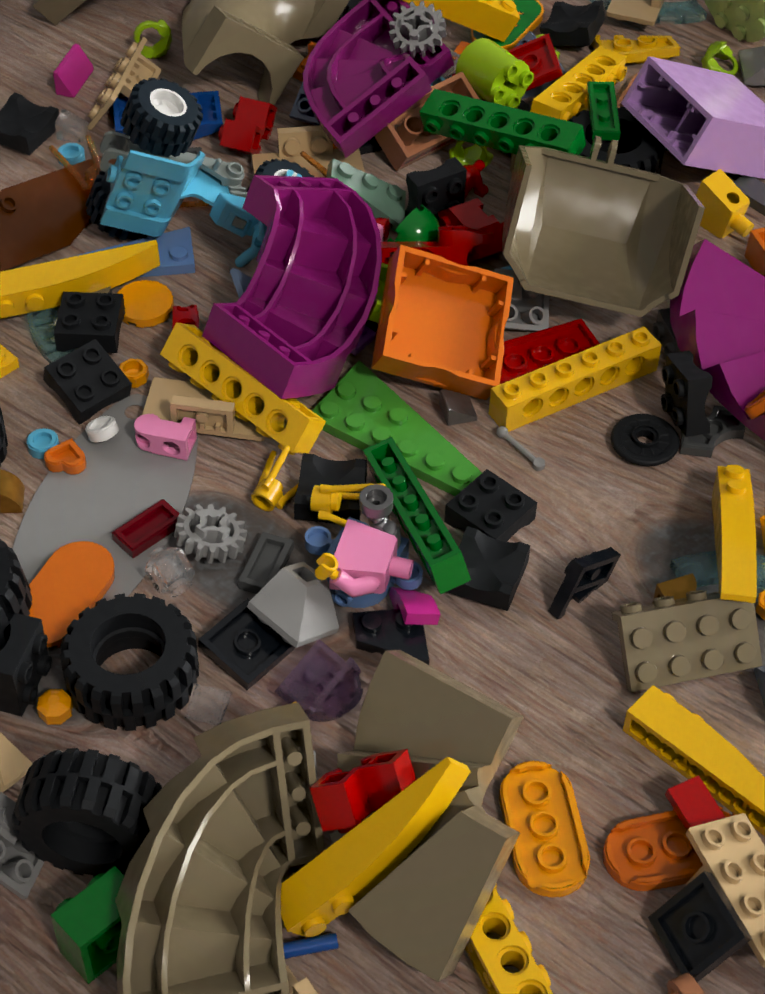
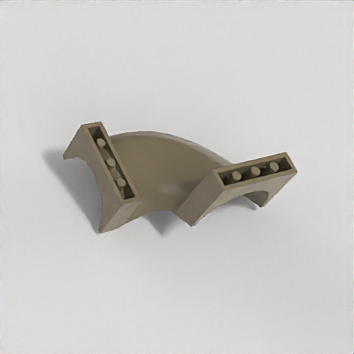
[182,0,350,105]

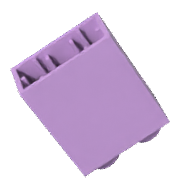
[621,56,765,179]

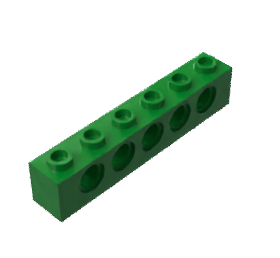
[419,89,586,155]
[363,437,471,595]

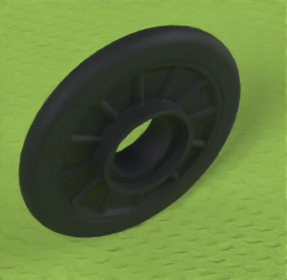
[611,414,679,466]

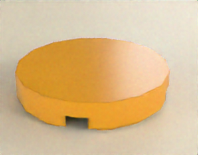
[117,280,174,328]

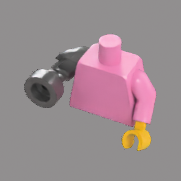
[315,484,414,597]

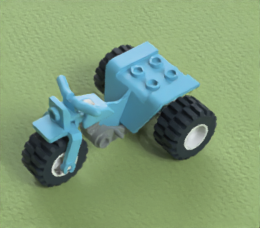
[86,78,315,268]

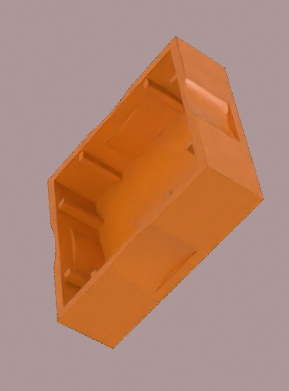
[371,245,514,400]

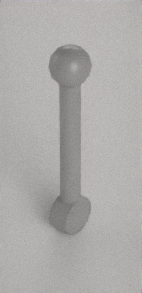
[496,426,545,471]

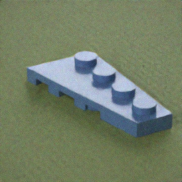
[77,227,195,278]

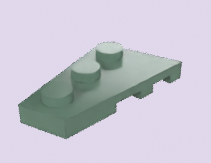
[327,158,406,233]

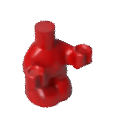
[463,159,489,198]

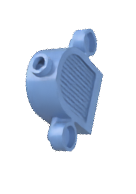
[305,517,423,608]

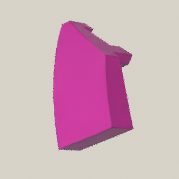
[389,587,441,625]

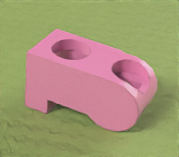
[134,414,197,461]

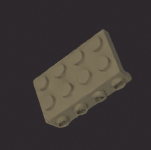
[612,587,763,692]

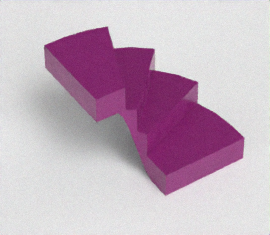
[303,0,454,158]
[202,175,382,399]
[670,239,765,441]

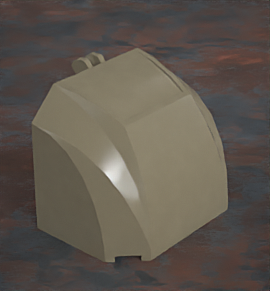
[502,136,705,317]

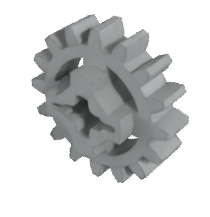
[389,1,446,58]
[174,504,247,564]

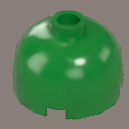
[387,205,440,254]

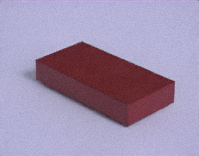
[111,499,180,558]

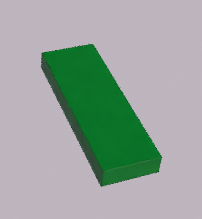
[586,81,621,141]

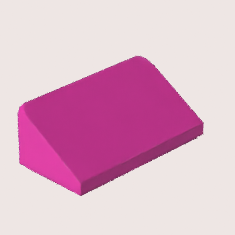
[53,44,94,98]

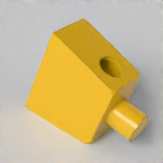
[696,169,754,238]

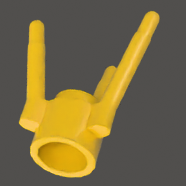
[251,445,298,512]
[310,483,386,527]

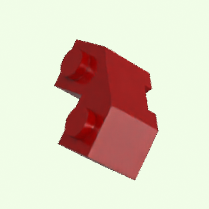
[218,96,277,155]
[438,198,503,262]
[309,749,417,834]

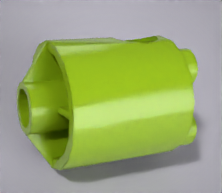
[455,38,534,108]

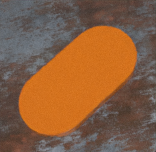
[29,541,115,649]
[603,806,736,891]

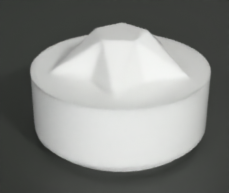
[85,416,119,442]

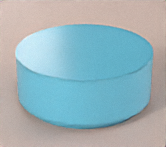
[57,143,85,167]
[26,428,59,459]

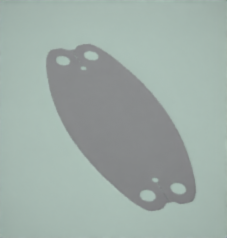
[12,394,198,601]

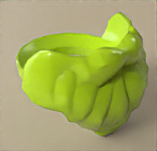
[133,19,173,59]
[701,41,738,76]
[449,140,494,167]

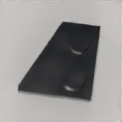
[548,547,621,619]
[353,609,430,665]

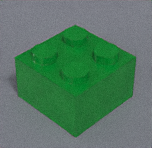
[50,866,124,984]

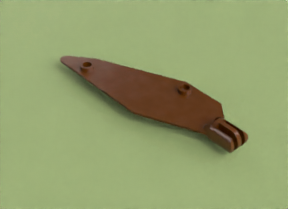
[0,156,117,272]

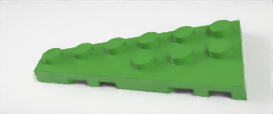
[312,360,482,496]

